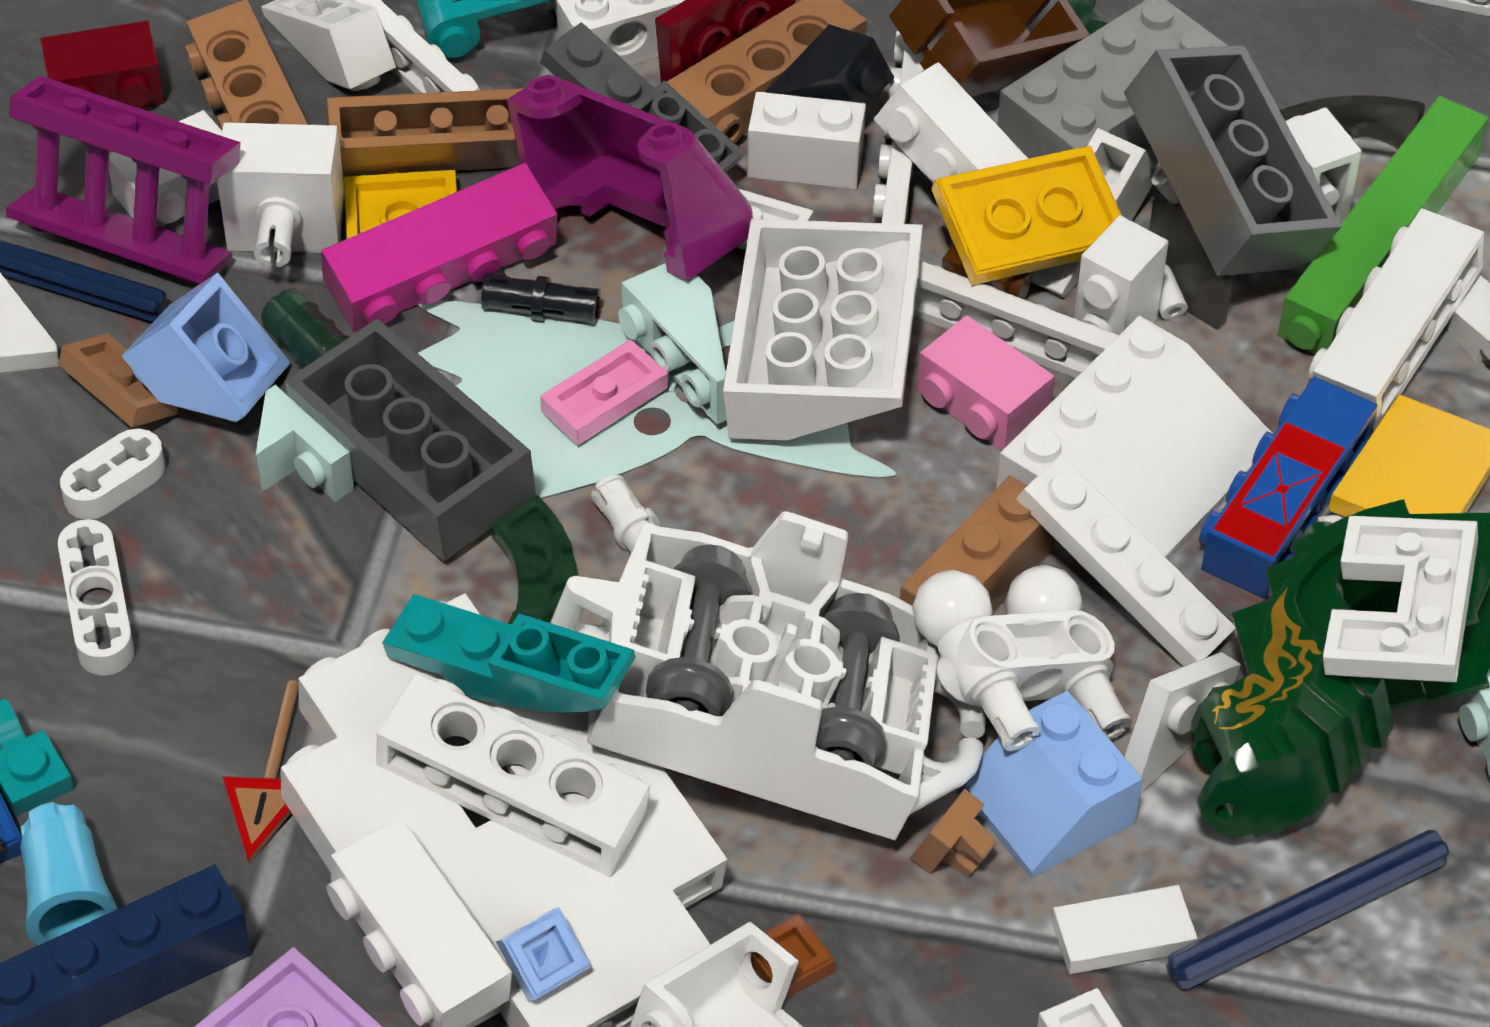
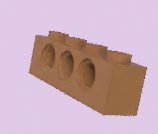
[184,0,308,131]
[667,0,867,143]

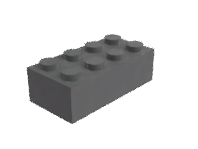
[1124,45,1342,276]
[285,318,536,561]

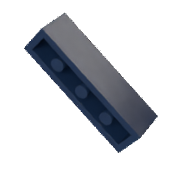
[0,864,251,1027]

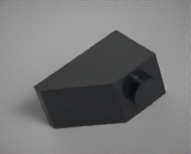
[765,24,894,107]

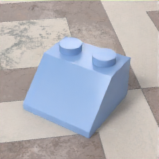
[122,273,290,422]
[958,690,1143,879]

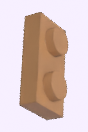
[58,333,179,428]

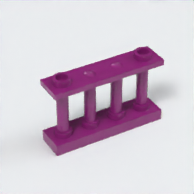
[6,76,241,284]

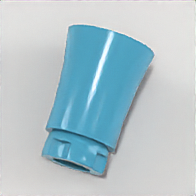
[20,802,118,946]

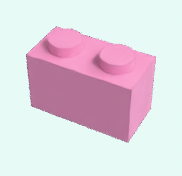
[917,315,1055,450]

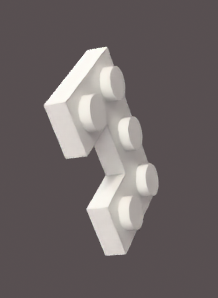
[1323,516,1478,682]

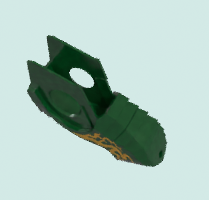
[1191,499,1490,839]

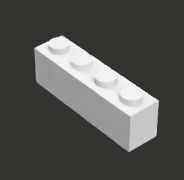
[1308,208,1484,431]

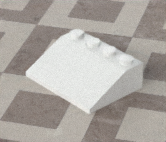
[723,219,923,441]
[996,316,1273,560]

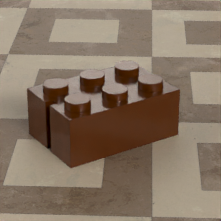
[889,0,1090,96]

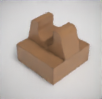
[910,789,996,876]

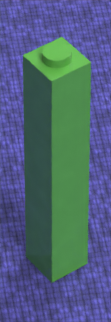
[1277,95,1489,354]

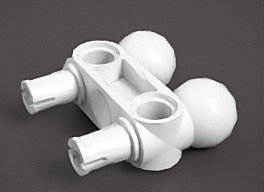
[912,565,1132,751]

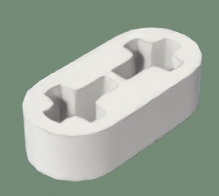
[60,428,165,519]

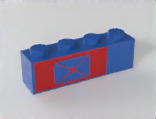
[1199,376,1378,600]

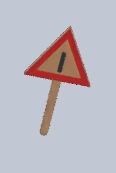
[222,680,299,864]

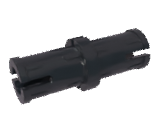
[481,273,601,325]

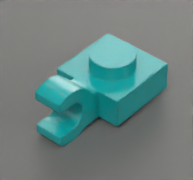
[0,698,74,817]

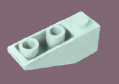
[618,263,726,425]

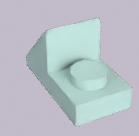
[256,385,354,502]

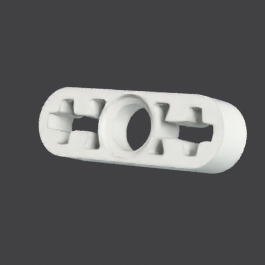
[58,519,134,676]

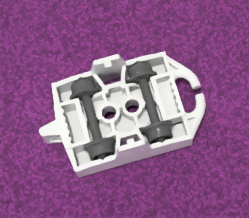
[550,511,986,840]

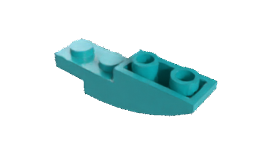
[382,594,636,713]

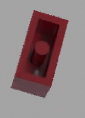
[40,20,164,108]

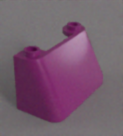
[507,75,754,281]

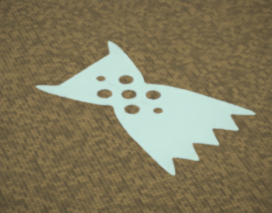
[418,300,897,502]

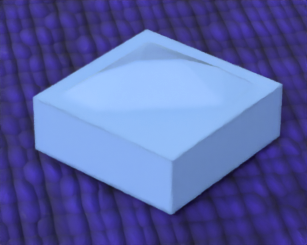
[496,907,591,1001]

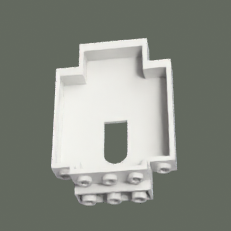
[281,593,728,1027]

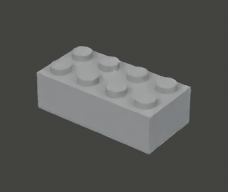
[997,0,1228,159]

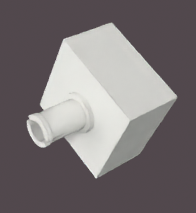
[217,123,345,267]

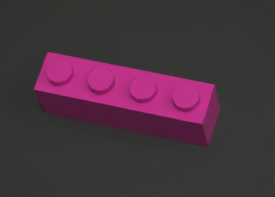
[321,163,557,332]

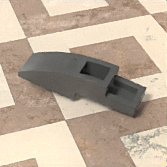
[540,22,744,172]

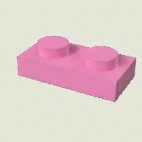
[540,339,668,445]

